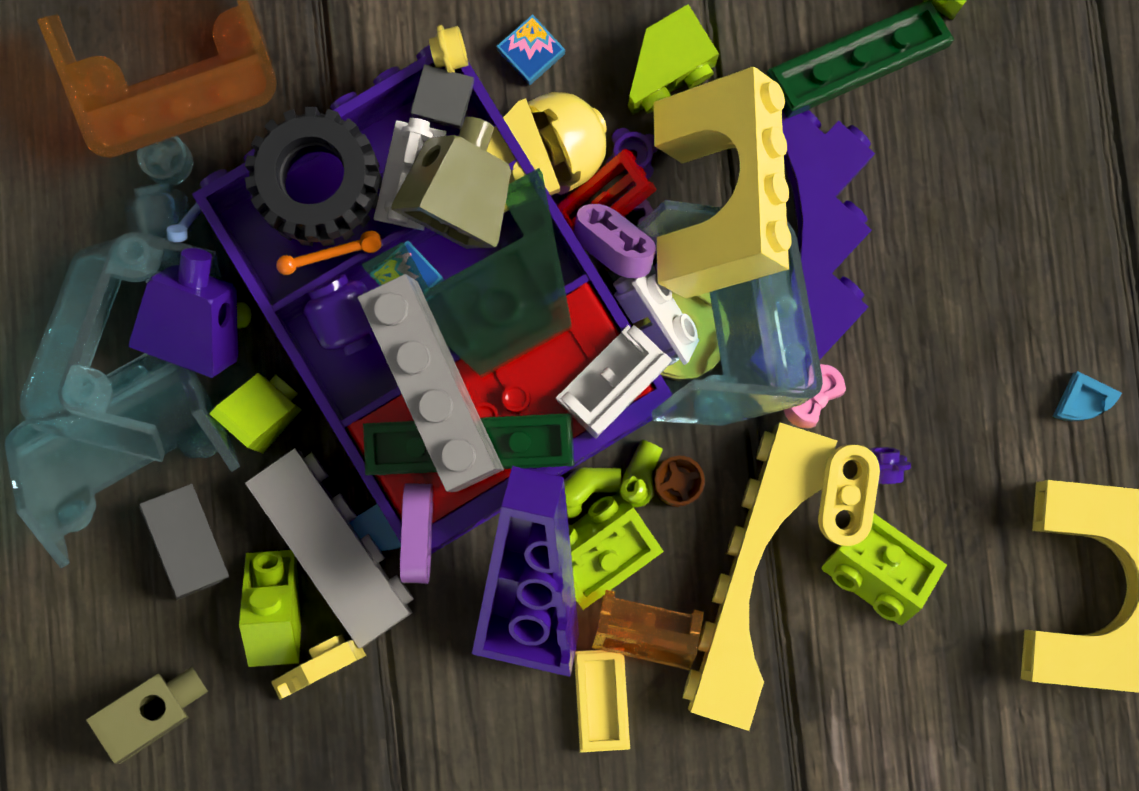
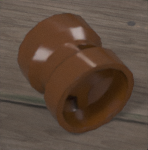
[653,455,705,507]

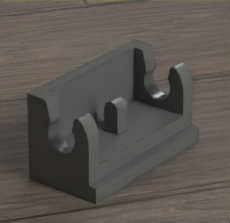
[140,484,229,601]

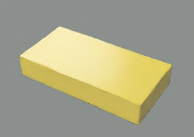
[574,648,630,752]

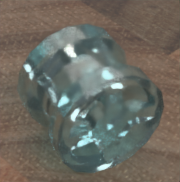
[137,130,193,186]

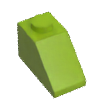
[209,373,302,454]

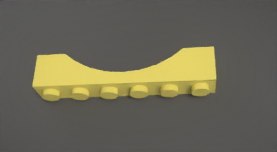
[682,423,837,731]

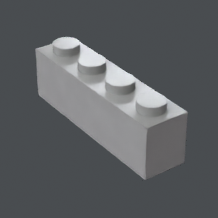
[358,274,504,492]
[245,448,414,649]

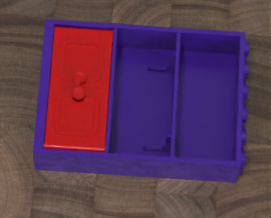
[192,45,677,554]

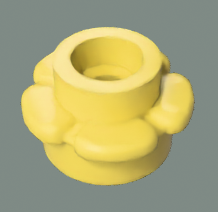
[429,25,468,73]

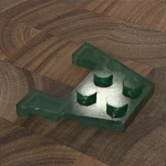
[362,168,572,378]

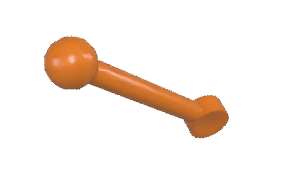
[276,230,381,275]

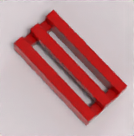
[557,149,657,249]

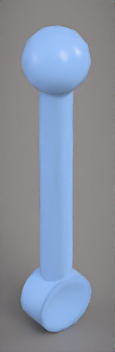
[166,202,202,242]

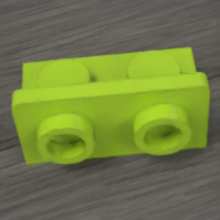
[568,493,664,610]
[822,513,947,625]

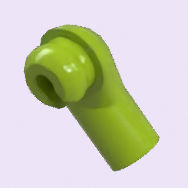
[564,467,621,518]

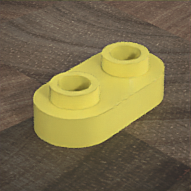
[818,444,880,546]

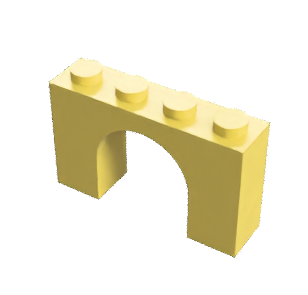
[653,66,791,299]
[1021,480,1139,693]

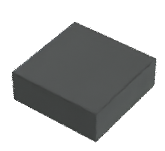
[411,64,474,130]

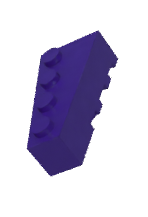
[472,466,579,677]

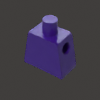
[129,248,238,378]

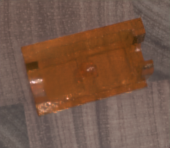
[592,590,704,670]

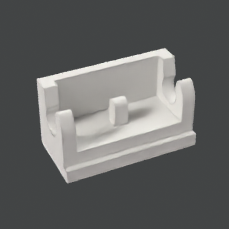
[555,325,672,439]

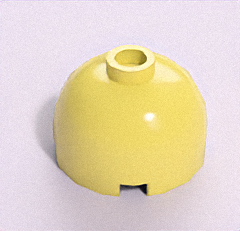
[528,92,607,195]

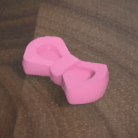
[782,364,846,428]

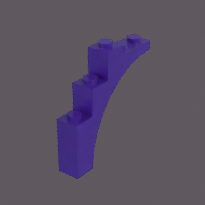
[747,73,875,398]

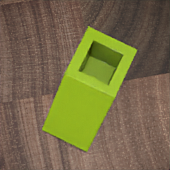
[628,4,719,114]
[239,550,301,667]

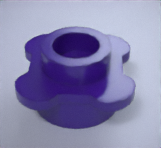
[606,128,658,180]
[870,447,911,484]

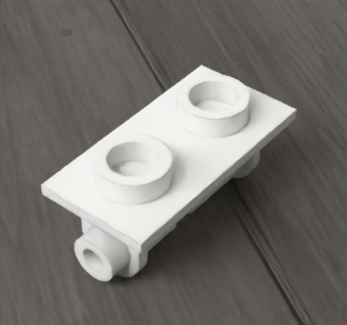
[374,118,446,231]
[613,265,699,366]

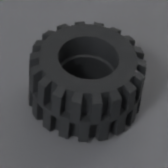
[245,107,382,247]

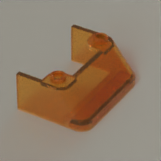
[37,0,277,157]

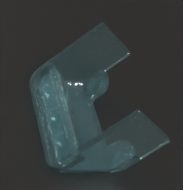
[636,200,823,426]
[19,232,222,462]
[5,353,240,568]

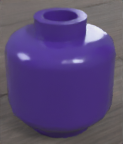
[304,274,373,356]

